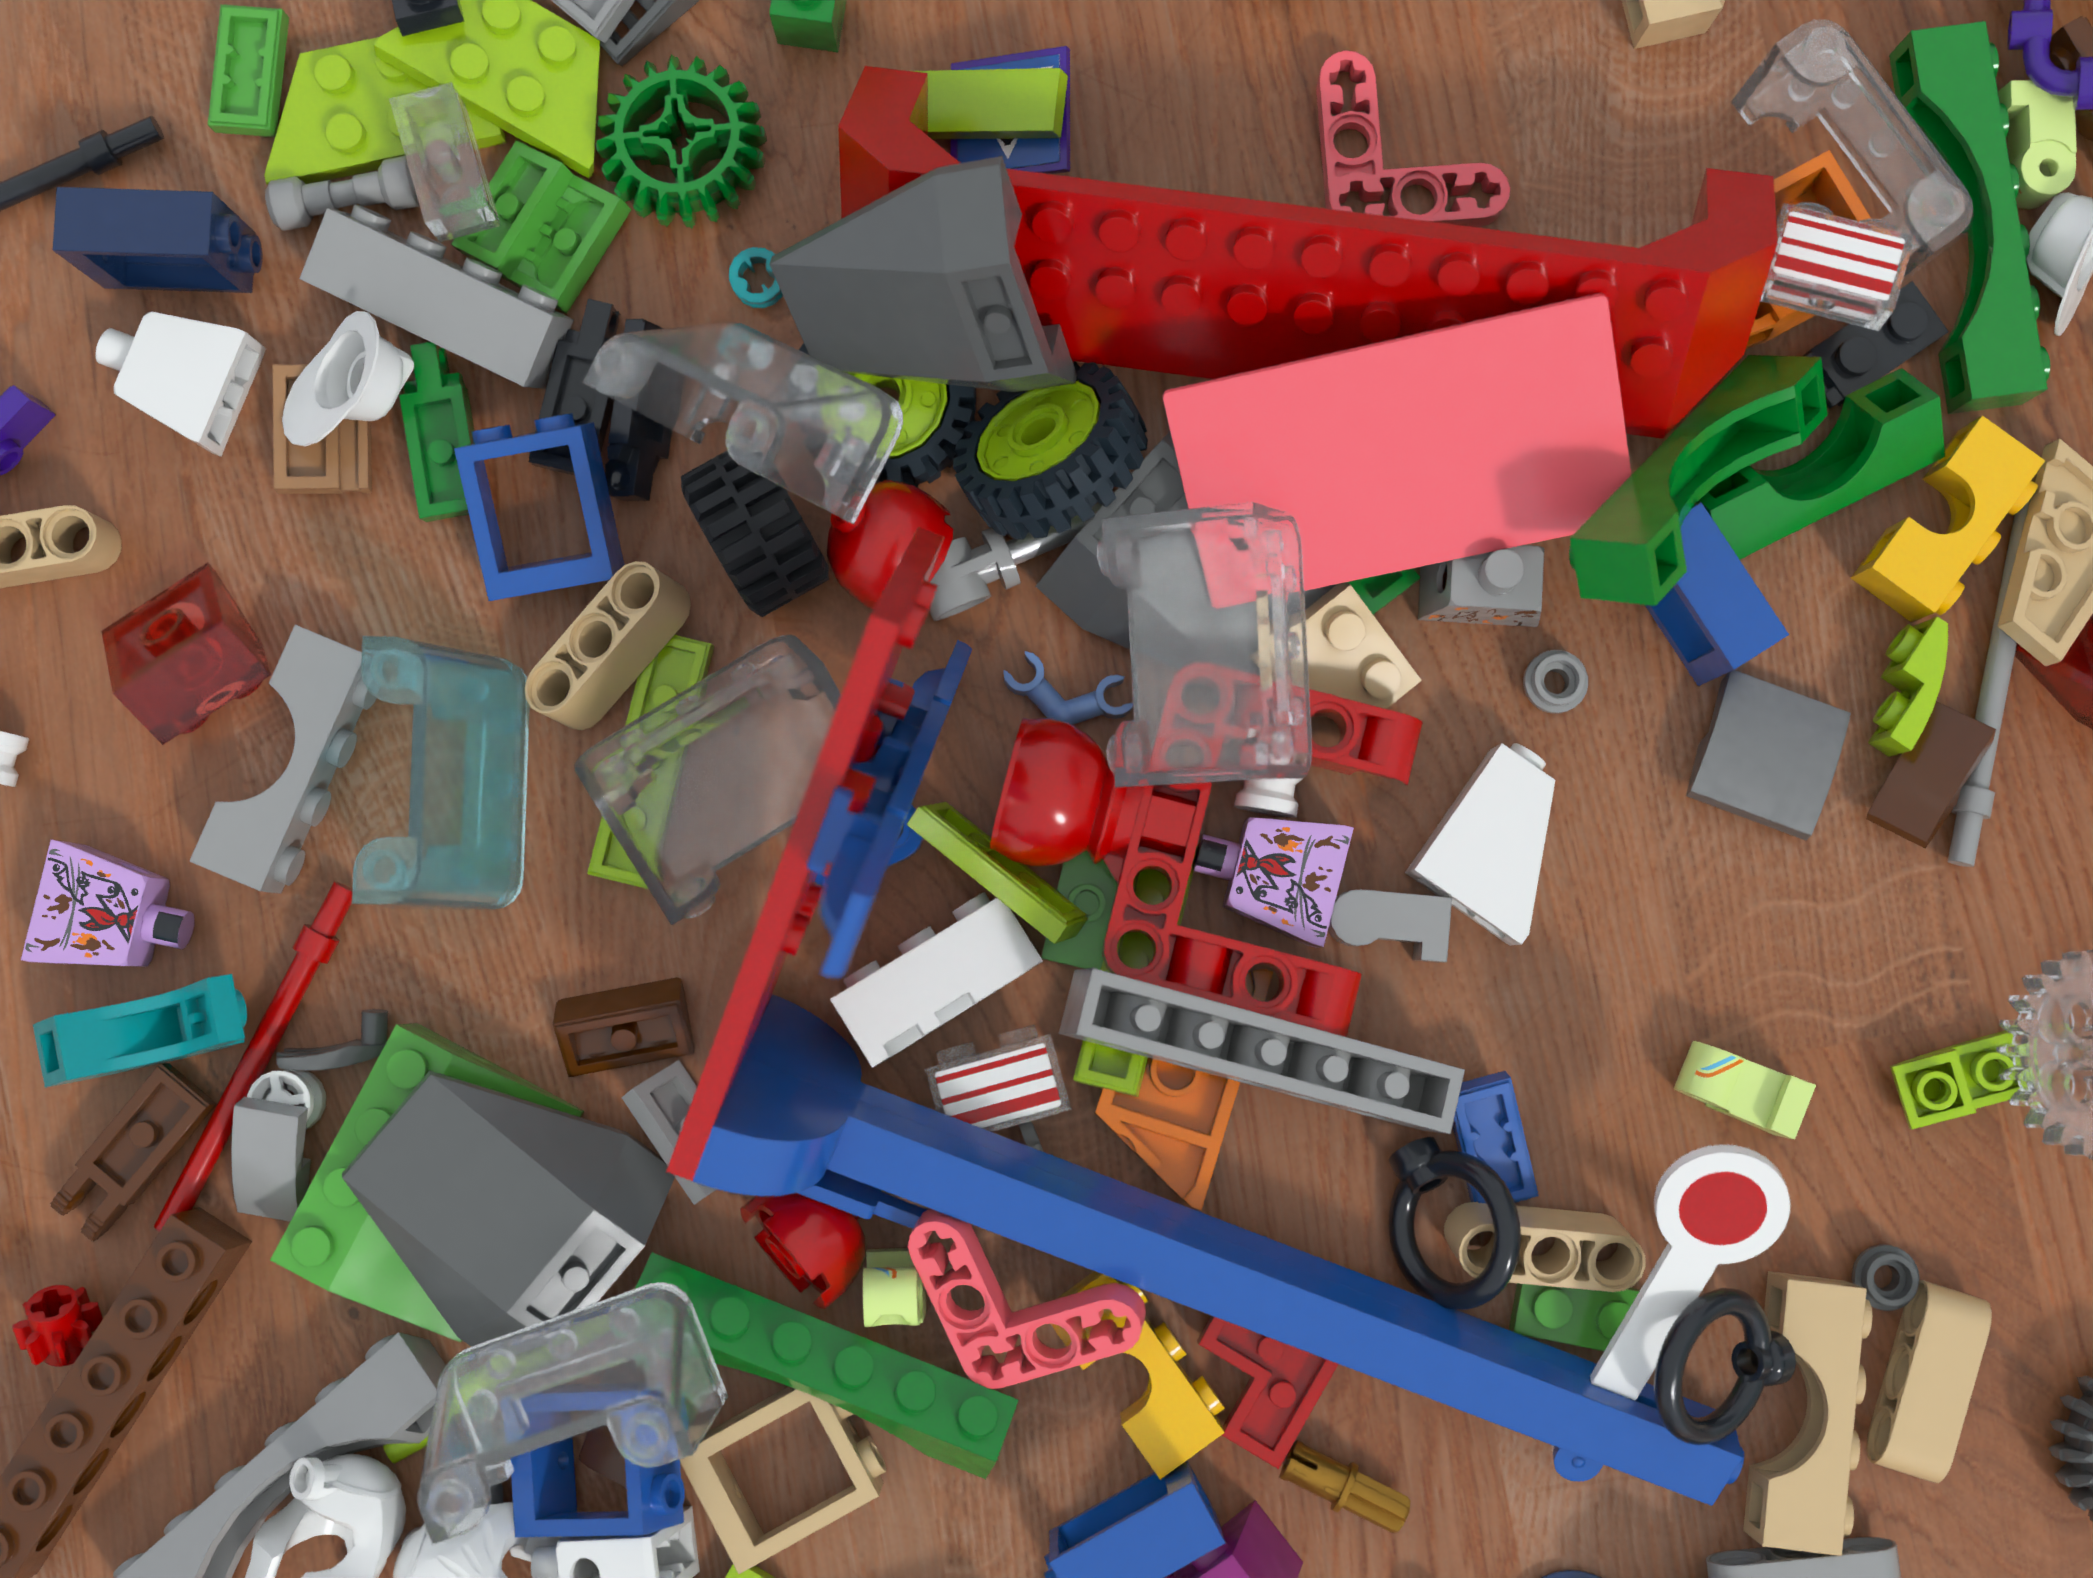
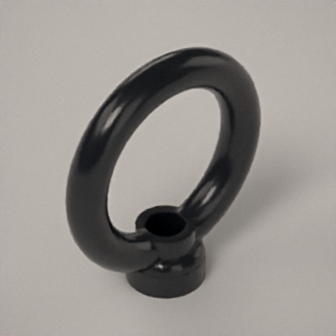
[1389,1137,1521,1310]
[1654,1288,1796,1445]

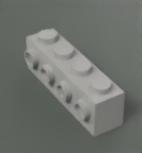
[299,204,574,389]

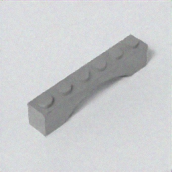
[113,1332,469,1578]

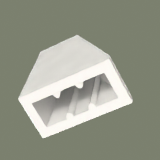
[1405,743,1556,946]

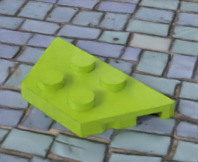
[374,0,600,179]
[264,37,507,185]

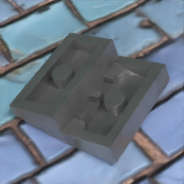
[1686,670,1851,840]

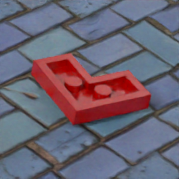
[1197,1316,1339,1469]

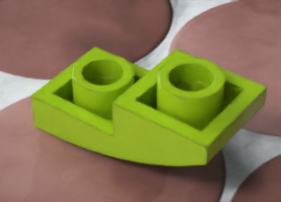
[1868,616,1948,757]
[1890,1030,2034,1130]

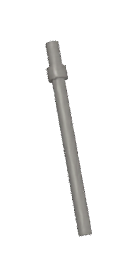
[1947,500,2030,867]

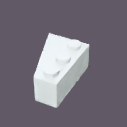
[830,892,1043,1067]

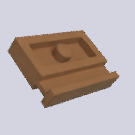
[272,364,372,494]

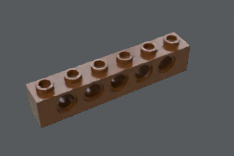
[0,1207,252,1578]

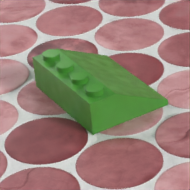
[270,1023,584,1342]

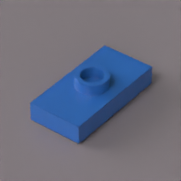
[1452,1071,1539,1203]

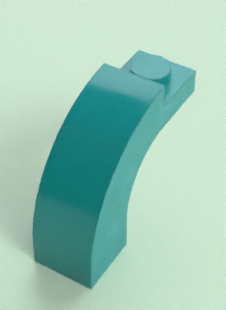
[33,974,247,1088]

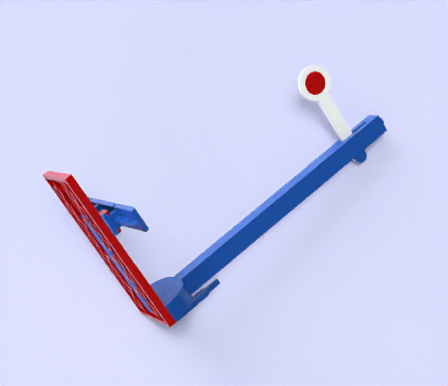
[666,527,1790,1506]

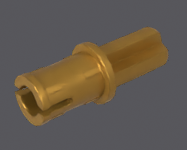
[1279,1439,1411,1533]

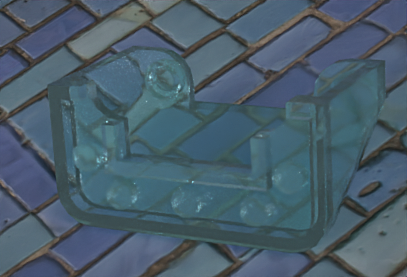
[352,636,530,910]

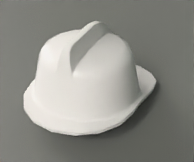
[2026,193,2093,336]
[282,311,414,447]

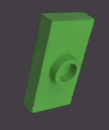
[208,4,289,137]
[1041,850,1117,970]

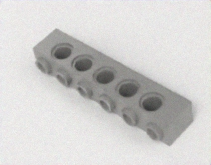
[1058,968,1465,1134]

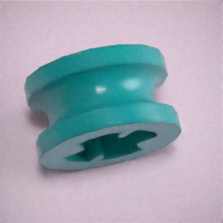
[729,247,783,308]

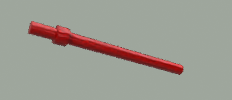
[154,881,358,1232]

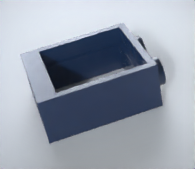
[52,187,263,293]

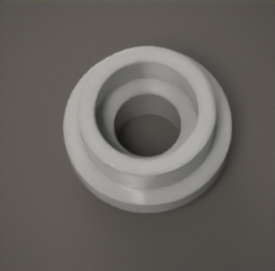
[1523,650,1588,714]

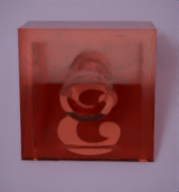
[101,562,271,745]

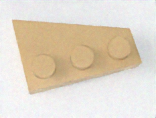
[1998,439,2093,667]

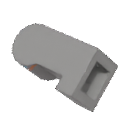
[1328,889,1452,963]

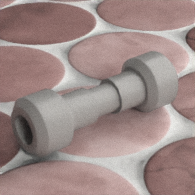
[265,156,425,231]

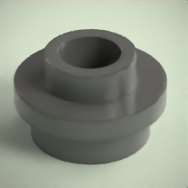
[1851,1244,1919,1311]

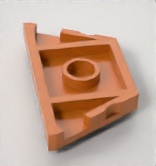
[1094,969,1273,1211]

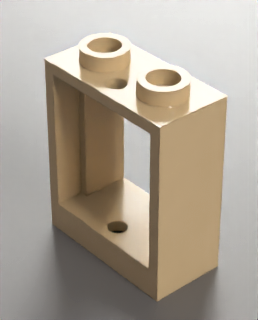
[679,1386,887,1574]

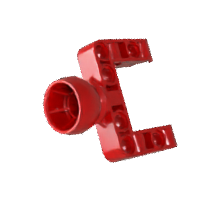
[990,663,1423,1037]

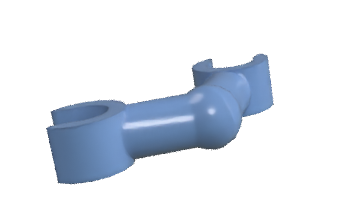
[1003,651,1134,725]

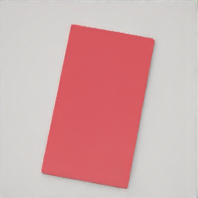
[1163,293,1631,609]

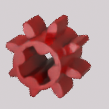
[12,1285,103,1367]

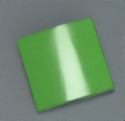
[451,140,632,314]

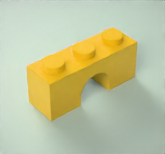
[1851,415,2045,622]
[1051,1271,1225,1480]

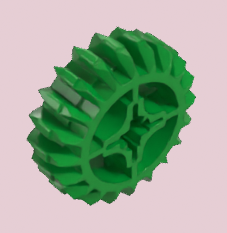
[596,54,767,228]

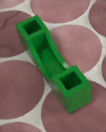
[1694,368,1945,560]

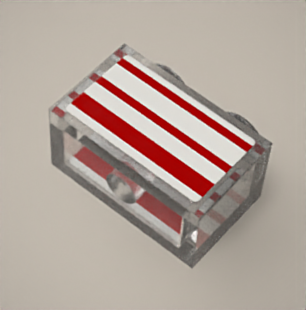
[389,82,501,242]
[1760,202,1915,331]
[925,1025,1071,1132]

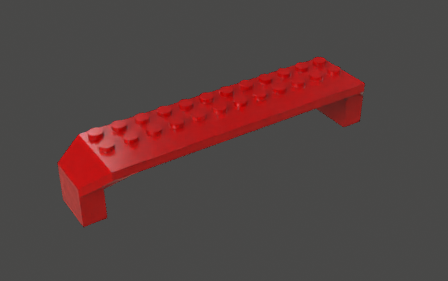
[838,66,1778,439]

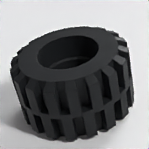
[681,438,829,617]

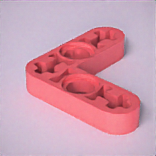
[1316,50,1510,228]
[908,1209,1146,1389]

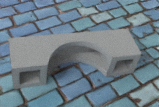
[189,625,383,894]

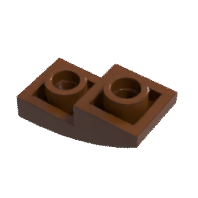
[1866,701,1996,849]

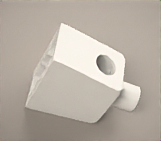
[96,312,266,457]
[531,1506,700,1578]

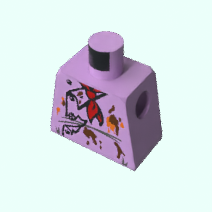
[1194,817,1354,948]
[21,840,194,966]

